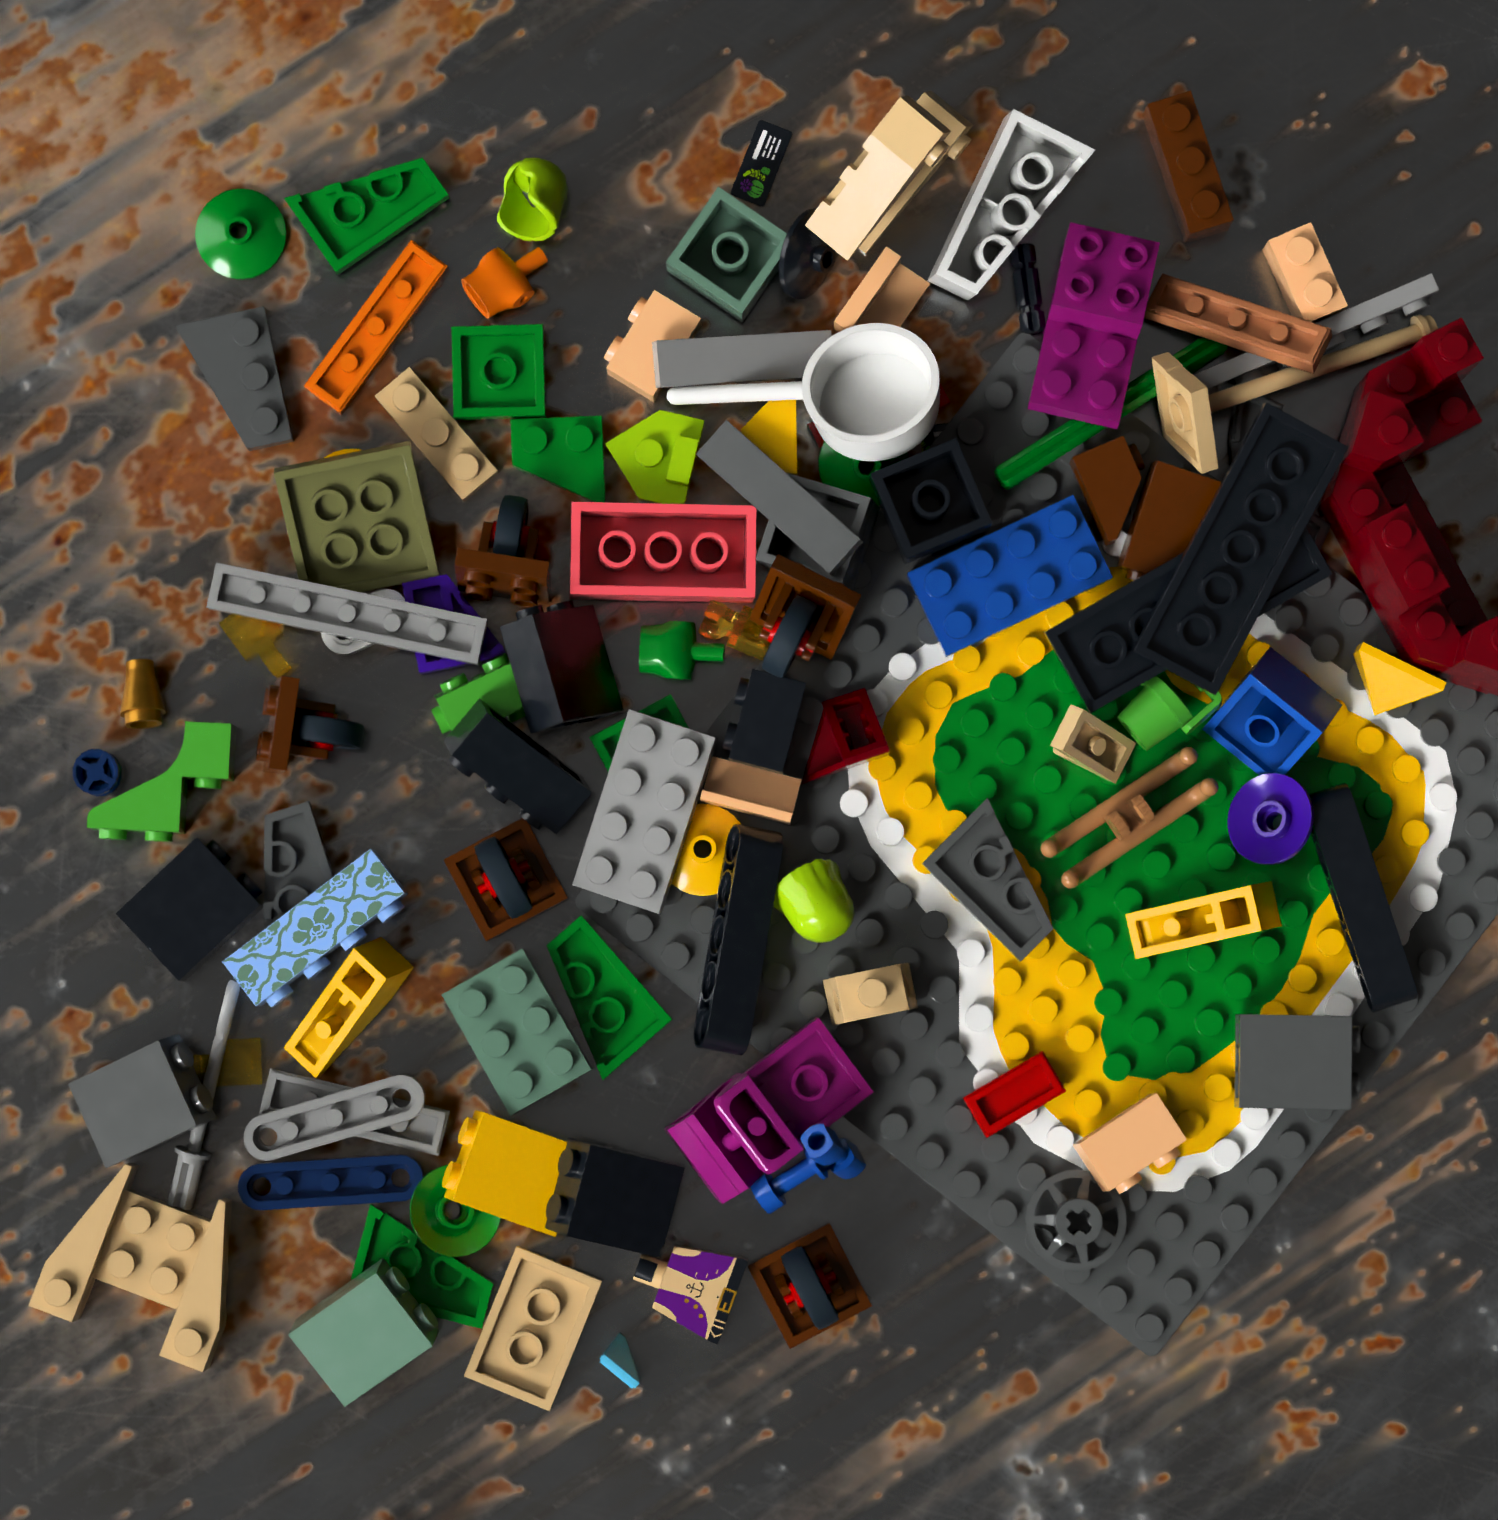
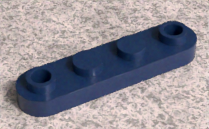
[238,1154,424,1210]

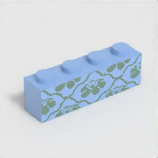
[222,849,408,1008]

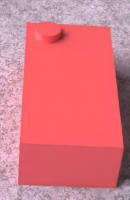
[569,502,757,603]

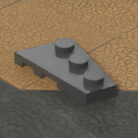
[174,306,294,451]
[922,798,1053,962]
[263,801,334,929]

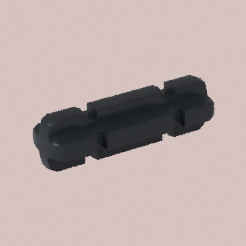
[1010,243,1046,334]

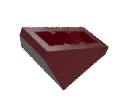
[801,688,890,785]

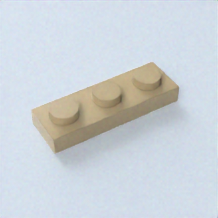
[375,367,499,502]

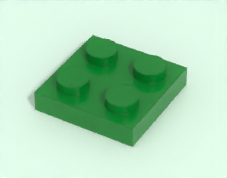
[451,324,546,420]

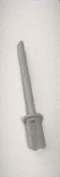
[167,980,240,1210]

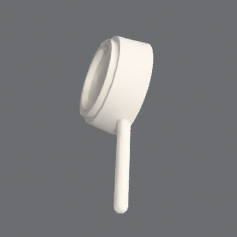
[666,323,940,461]

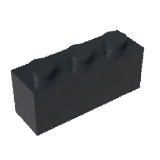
[444,698,592,834]

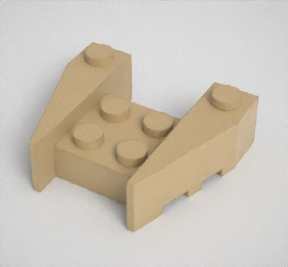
[805,90,973,261]
[28,1163,232,1372]

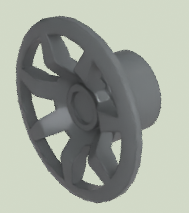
[1025,1170,1127,1271]

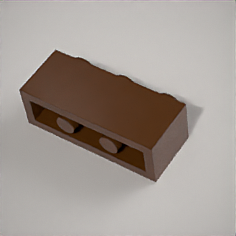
[1142,90,1234,244]

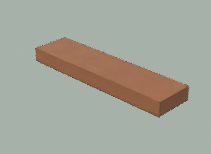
[1145,273,1332,374]

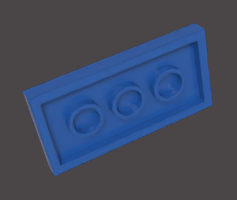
[907,495,1113,657]

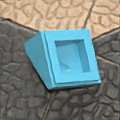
[599,1333,641,1388]

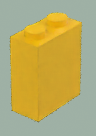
[442,1110,567,1237]

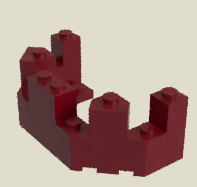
[1320,317,1498,696]

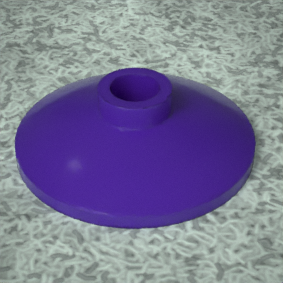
[1227,773,1314,865]

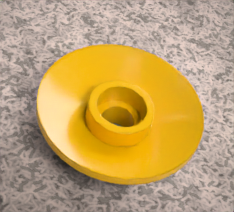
[672,804,741,896]

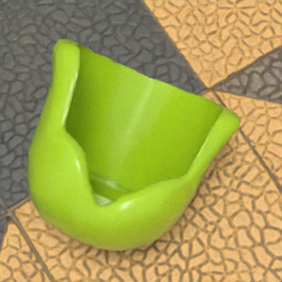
[497,157,568,241]
[774,858,855,943]

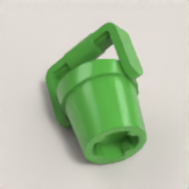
[1117,676,1222,751]

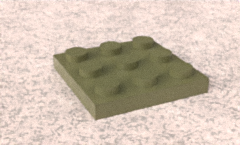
[274,441,439,592]

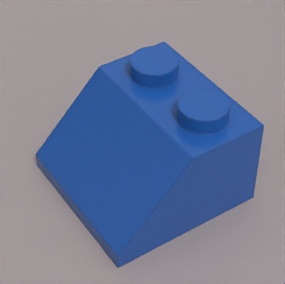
[1202,647,1342,775]

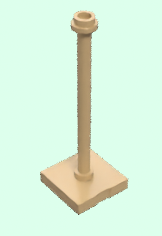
[1151,314,1438,474]

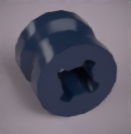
[72,749,123,797]

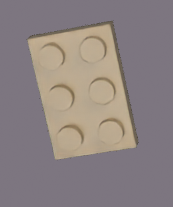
[464,1246,603,1411]

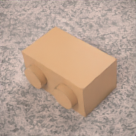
[1263,222,1348,323]
[604,290,702,402]
[1073,1093,1187,1194]

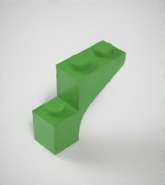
[87,721,237,842]

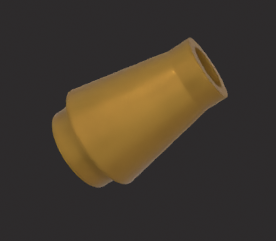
[120,659,166,729]

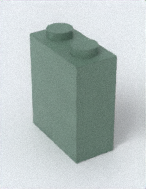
[288,1258,439,1407]

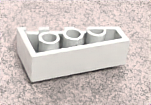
[927,109,1095,301]

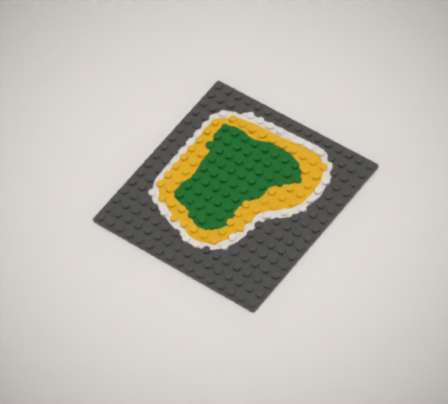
[575,332,1498,1356]

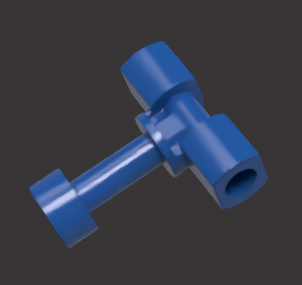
[751,1124,866,1214]

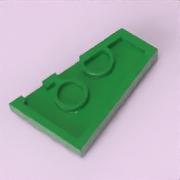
[284,157,450,275]
[546,915,673,1080]
[351,1204,494,1329]

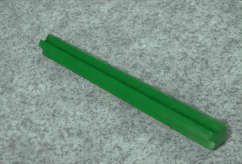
[994,337,1228,489]

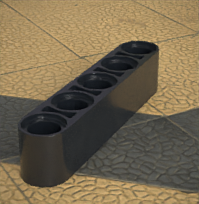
[1309,783,1418,1013]
[693,824,783,1056]

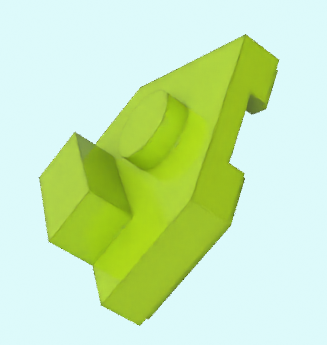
[605,410,705,504]

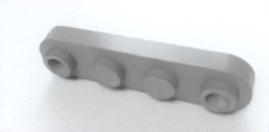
[244,1075,426,1161]

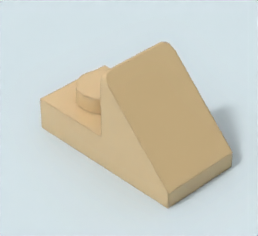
[1050,704,1136,784]

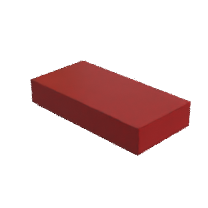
[963,1051,1066,1138]

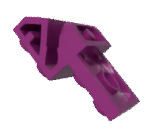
[1027,222,1160,429]
[664,1017,874,1204]

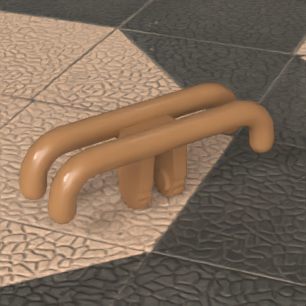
[1041,747,1219,889]

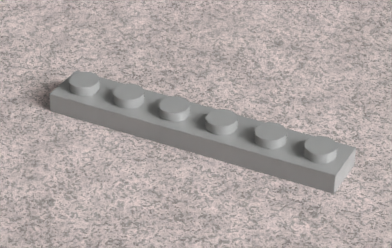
[1195,273,1439,394]
[206,562,488,665]

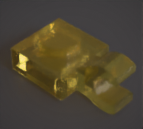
[698,600,771,661]
[219,614,292,679]
[193,1038,263,1086]

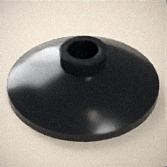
[779,208,836,299]

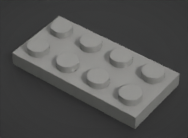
[572,709,718,914]

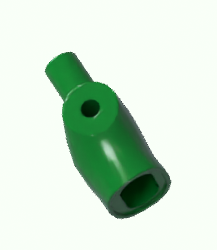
[639,621,725,680]

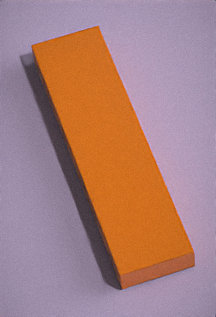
[304,240,449,415]

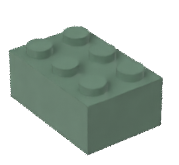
[442,948,593,1116]

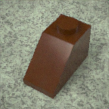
[1069,436,1145,547]

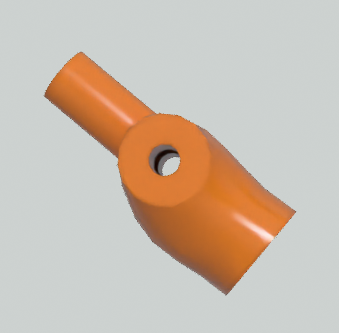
[461,247,548,319]

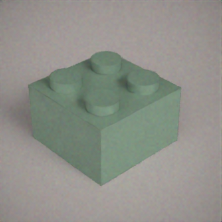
[666,187,787,322]

